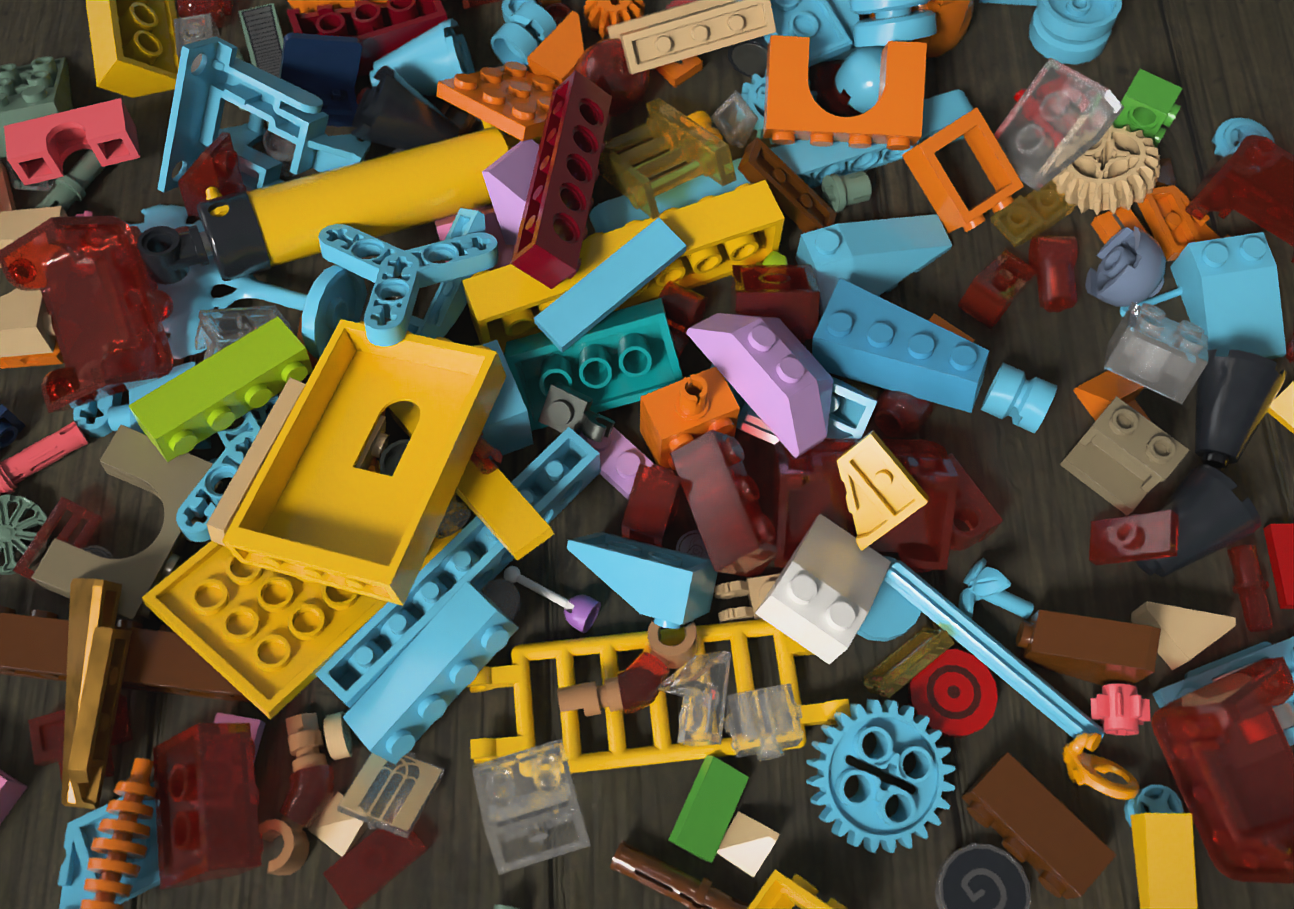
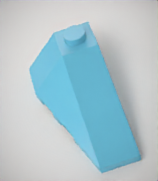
[795,214,952,318]

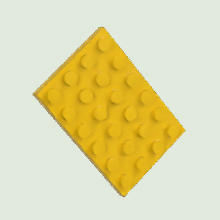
[142,460,463,720]

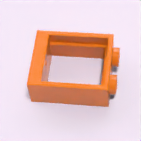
[902,107,1024,233]

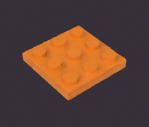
[436,61,558,141]

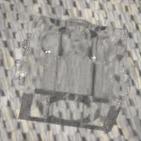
[723,683,803,761]

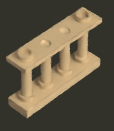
[607,0,776,74]
[207,378,390,546]

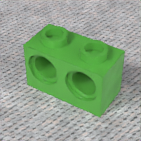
[1107,69,1182,148]

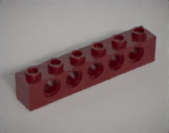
[511,70,612,289]

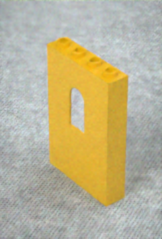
[222,319,506,606]

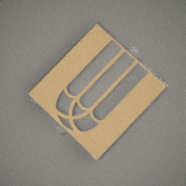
[337,752,444,838]

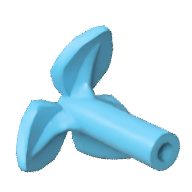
[959,558,1034,619]

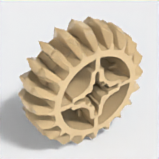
[1052,123,1160,216]

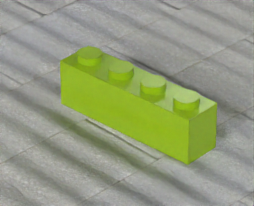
[128,316,313,462]

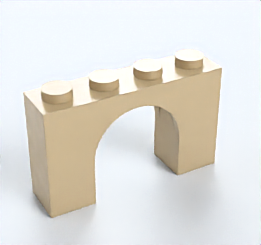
[0,206,78,358]

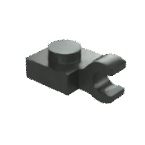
[538,382,615,443]

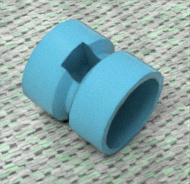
[491,2,557,71]
[980,363,1057,434]

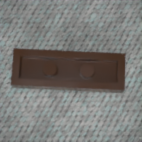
[738,138,837,233]

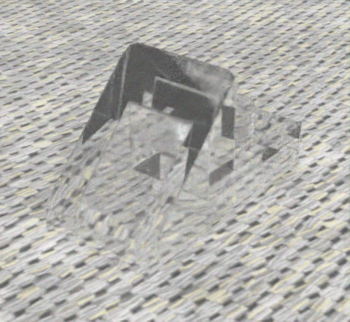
[657,651,731,746]

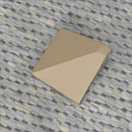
[308,792,374,858]
[717,811,780,878]

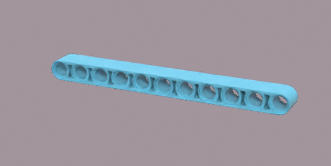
[589,90,973,233]

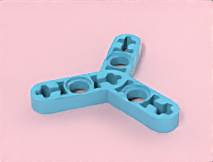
[318,224,499,347]
[176,411,260,542]

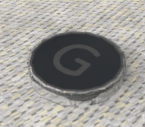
[935,844,1031,909]

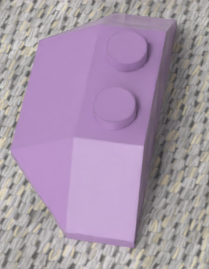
[686,313,833,459]

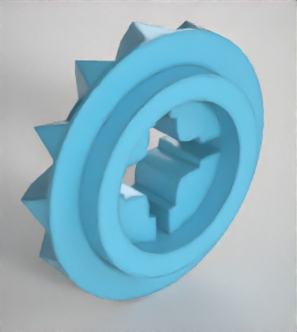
[1212,118,1275,172]

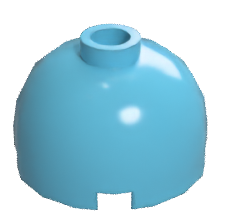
[835,45,885,114]

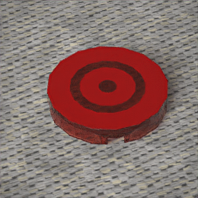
[907,649,998,738]

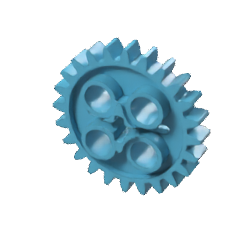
[806,699,955,853]

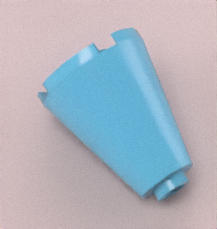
[370,18,475,97]

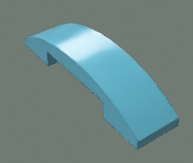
[407,208,485,339]

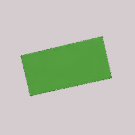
[668,755,749,863]

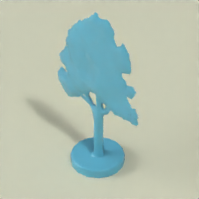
[90,204,367,359]

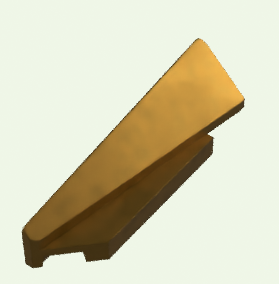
[61,578,132,810]

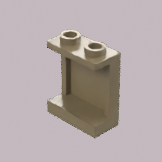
[1060,396,1189,516]

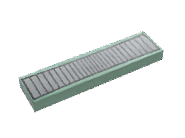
[238,3,284,126]

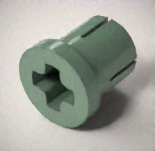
[822,171,872,212]

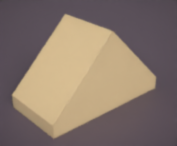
[1131,601,1236,670]

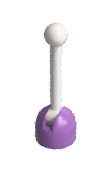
[504,566,601,633]

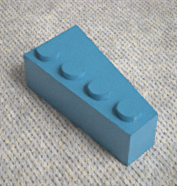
[812,278,990,413]

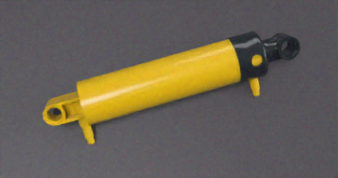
[137,120,542,285]

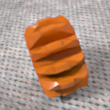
[584,0,645,39]

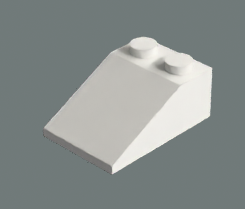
[755,514,891,664]

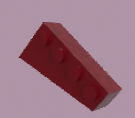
[286,0,448,78]

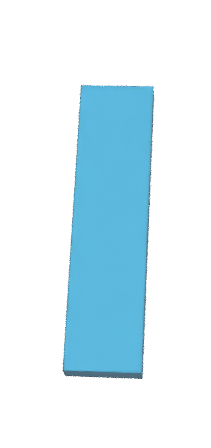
[534,217,687,353]

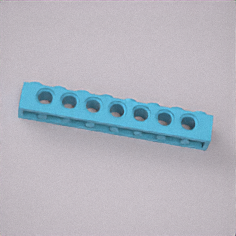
[316,427,601,708]

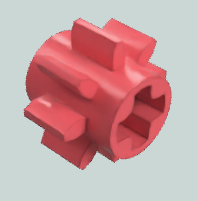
[1091,684,1151,736]

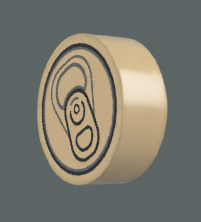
[324,711,353,760]

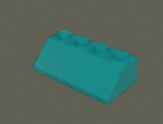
[504,298,683,431]

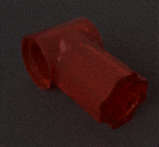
[1028,235,1078,312]

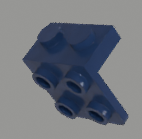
[279,33,362,127]

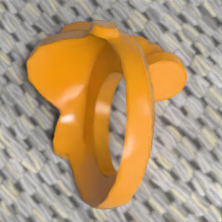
[1062,732,1140,800]

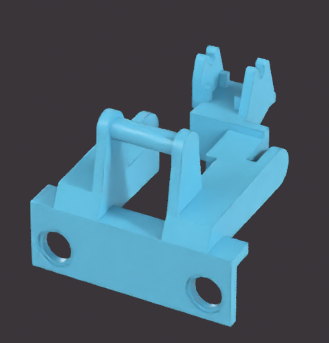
[158,36,371,193]

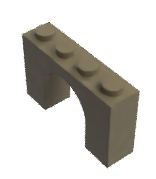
[32,425,223,624]

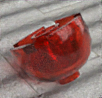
[574,38,650,117]

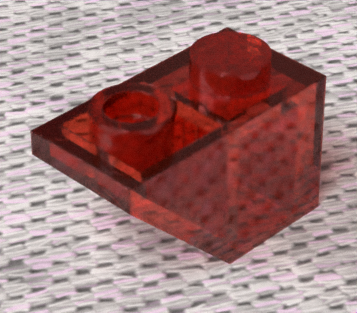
[178,132,247,217]
[622,464,681,547]

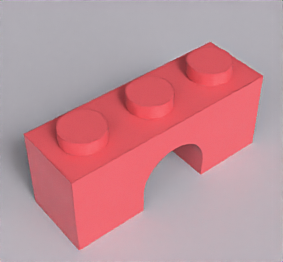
[4,98,140,186]

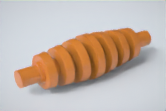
[80,758,156,909]

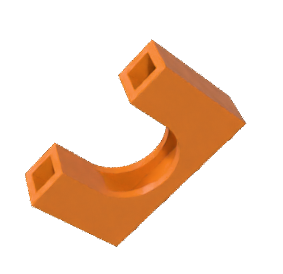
[763,35,927,150]

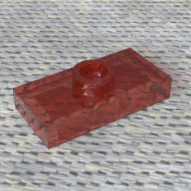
[1089,510,1179,565]
[323,811,428,909]

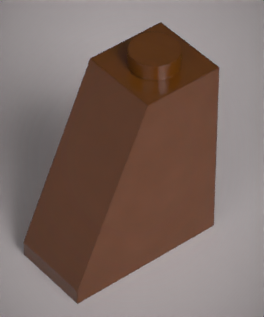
[1016,610,1161,686]

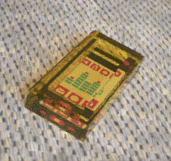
[862,627,954,698]

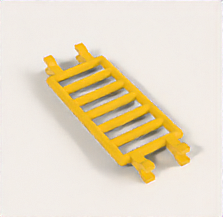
[467,619,851,778]

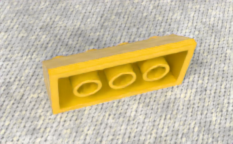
[86,0,182,98]

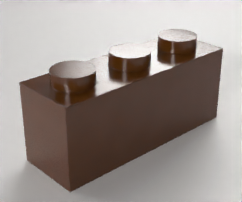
[961,752,1116,900]

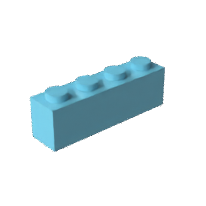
[343,581,519,765]

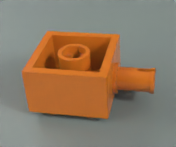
[640,367,740,472]

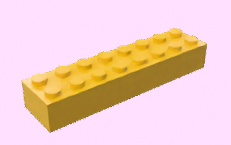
[462,180,785,353]

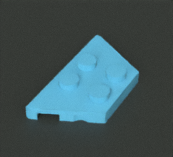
[58,780,234,909]

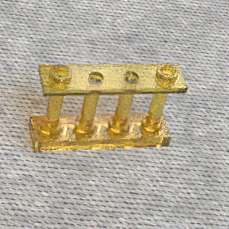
[598,98,736,219]

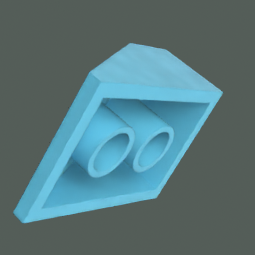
[1170,232,1287,359]
[567,532,720,629]

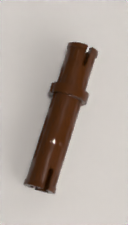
[610,840,750,909]

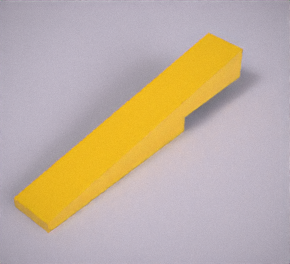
[387,401,554,561]
[1130,813,1197,909]

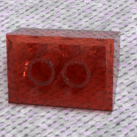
[670,430,778,578]
[153,723,263,890]

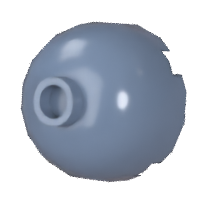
[1085,226,1166,307]

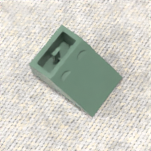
[0,56,73,158]

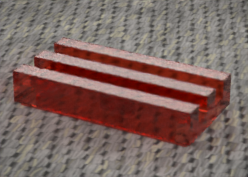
[13,497,102,593]

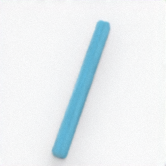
[884,560,1105,749]

